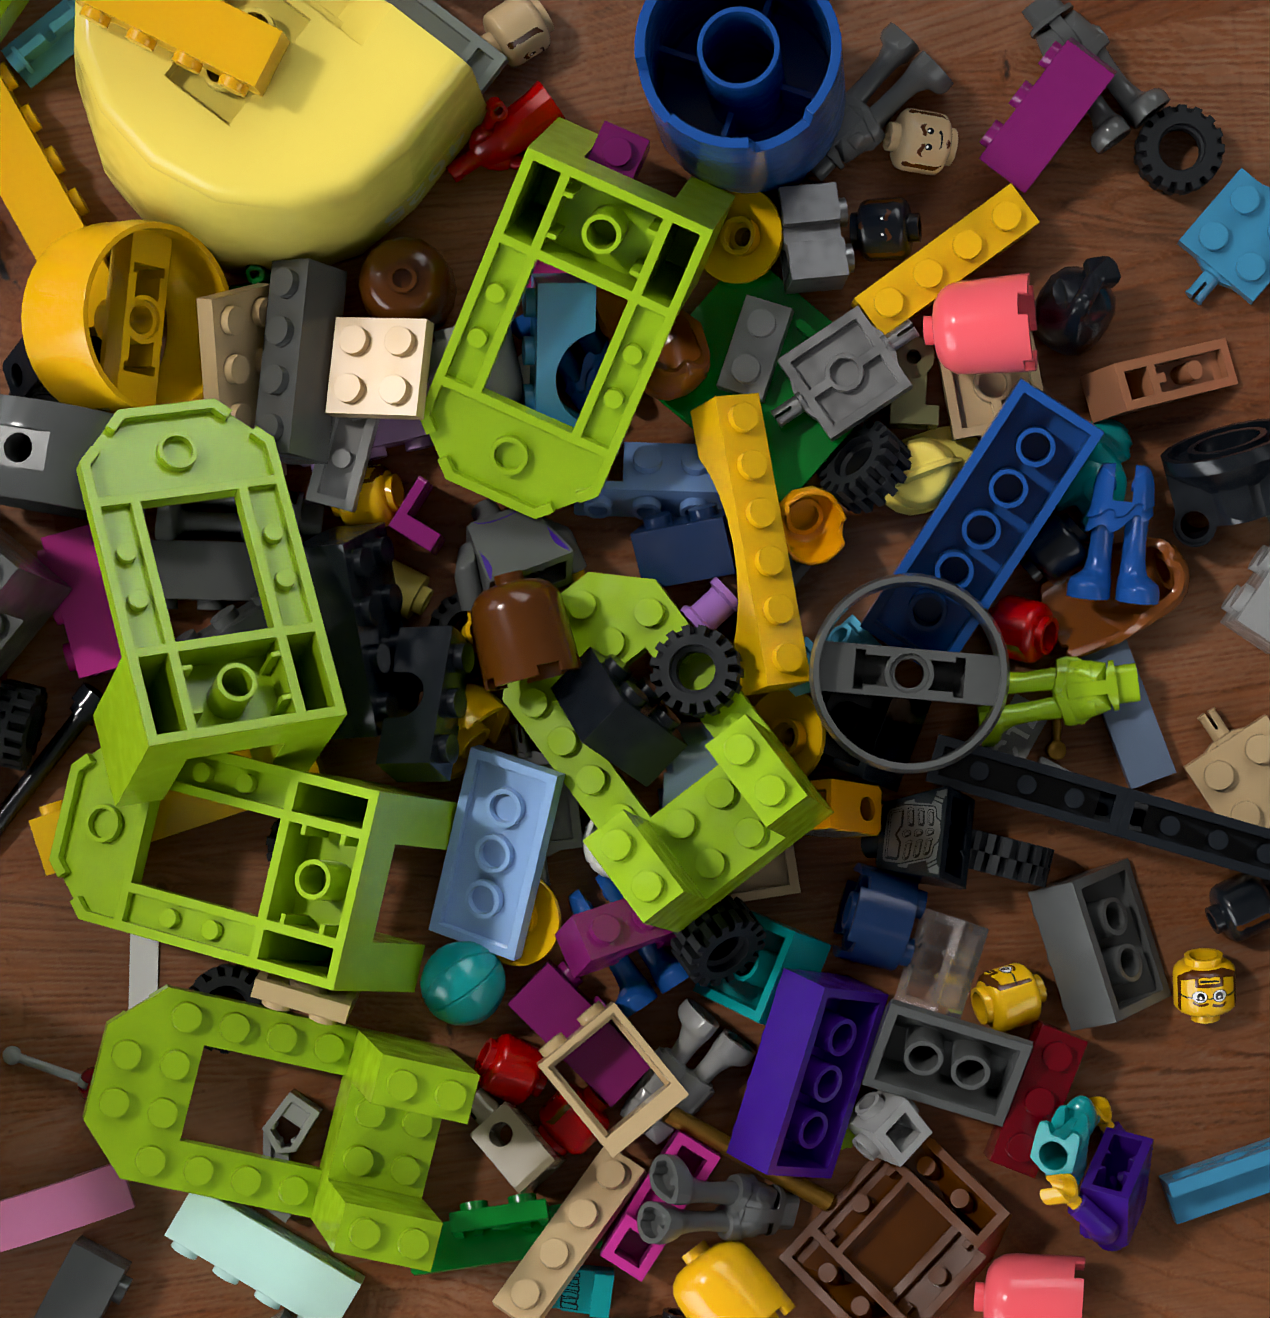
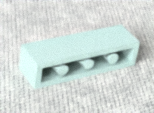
[164,1193,365,1318]

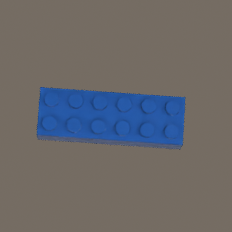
[860,377,1105,664]

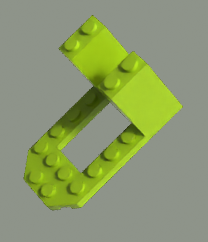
[420,117,735,519]
[76,398,347,808]
[502,572,834,933]
[49,748,458,992]
[82,984,480,1272]

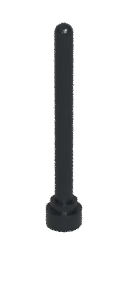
[0,682,103,836]

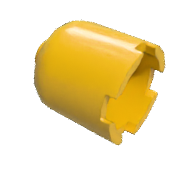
[673,1240,796,1318]

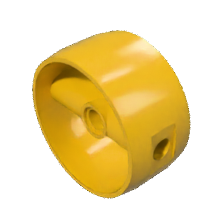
[21,220,229,414]

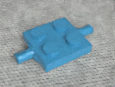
[1177,168,1270,305]

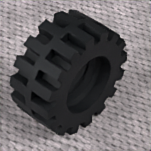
[1133,104,1225,196]
[0,678,48,771]

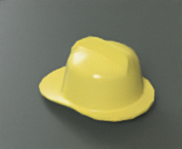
[884,426,979,516]

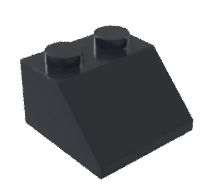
[819,691,931,792]

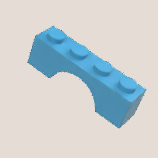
[521,273,596,427]

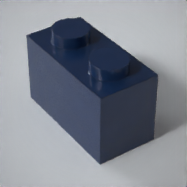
[630,503,737,587]

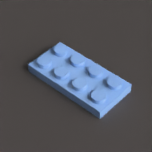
[428,745,565,961]

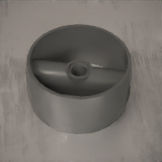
[0,394,147,520]
[809,573,1010,774]

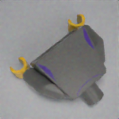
[454,499,587,644]

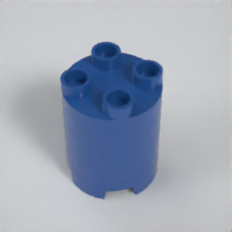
[634,0,846,193]

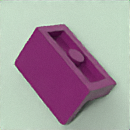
[388,476,446,555]

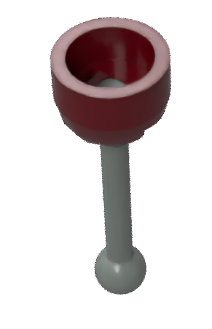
[2,1046,95,1100]

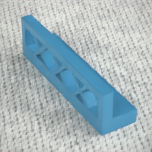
[1159,1137,1270,1224]

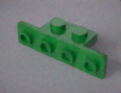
[411,1193,603,1276]

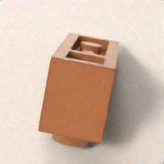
[1080,338,1238,423]

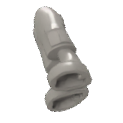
[620,998,756,1145]

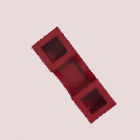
[983,1020,1088,1179]

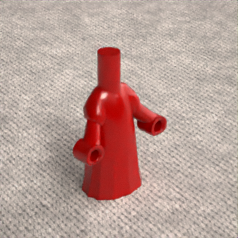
[446,80,565,183]

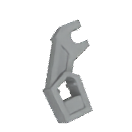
[262,1089,323,1223]

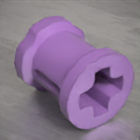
[680,577,738,630]

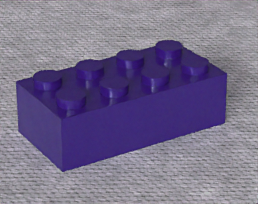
[726,968,889,1179]

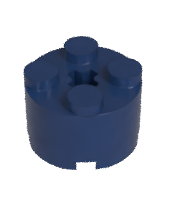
[833,863,928,972]

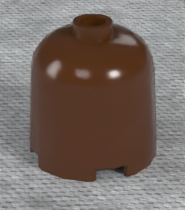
[358,236,457,332]
[471,570,582,691]

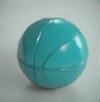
[420,941,506,1026]

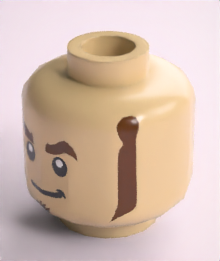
[480,0,554,67]
[883,108,958,175]

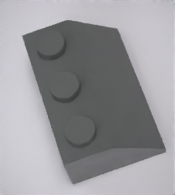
[1028,858,1172,1031]
[862,999,1033,1127]

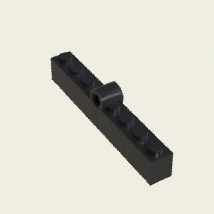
[925,734,1270,881]

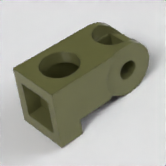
[887,337,939,430]

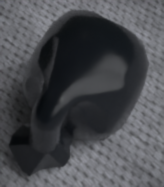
[1034,256,1121,356]

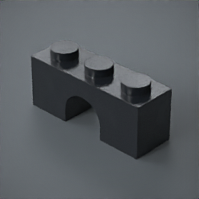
[376,626,474,782]

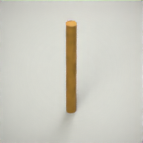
[662,1106,834,1211]

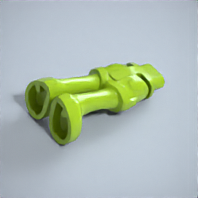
[977,656,1141,747]

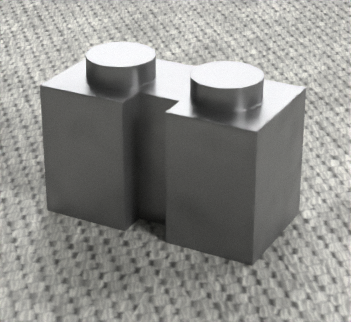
[773,182,855,294]

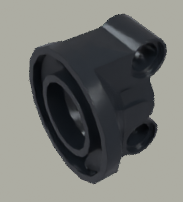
[1160,418,1270,547]

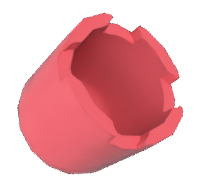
[923,273,1038,374]
[974,1253,1085,1318]

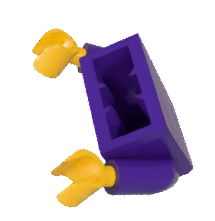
[1040,1096,1154,1251]

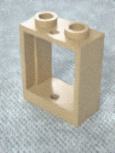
[536,1001,689,1158]

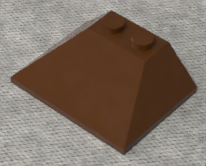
[779,1136,1013,1318]

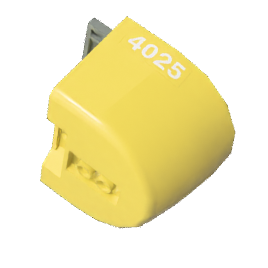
[74,0,509,275]

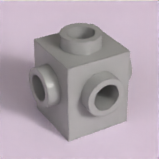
[848,1089,933,1167]

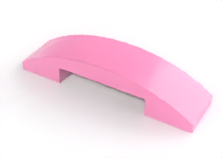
[0,1164,136,1252]

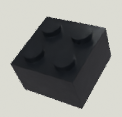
[550,647,688,787]

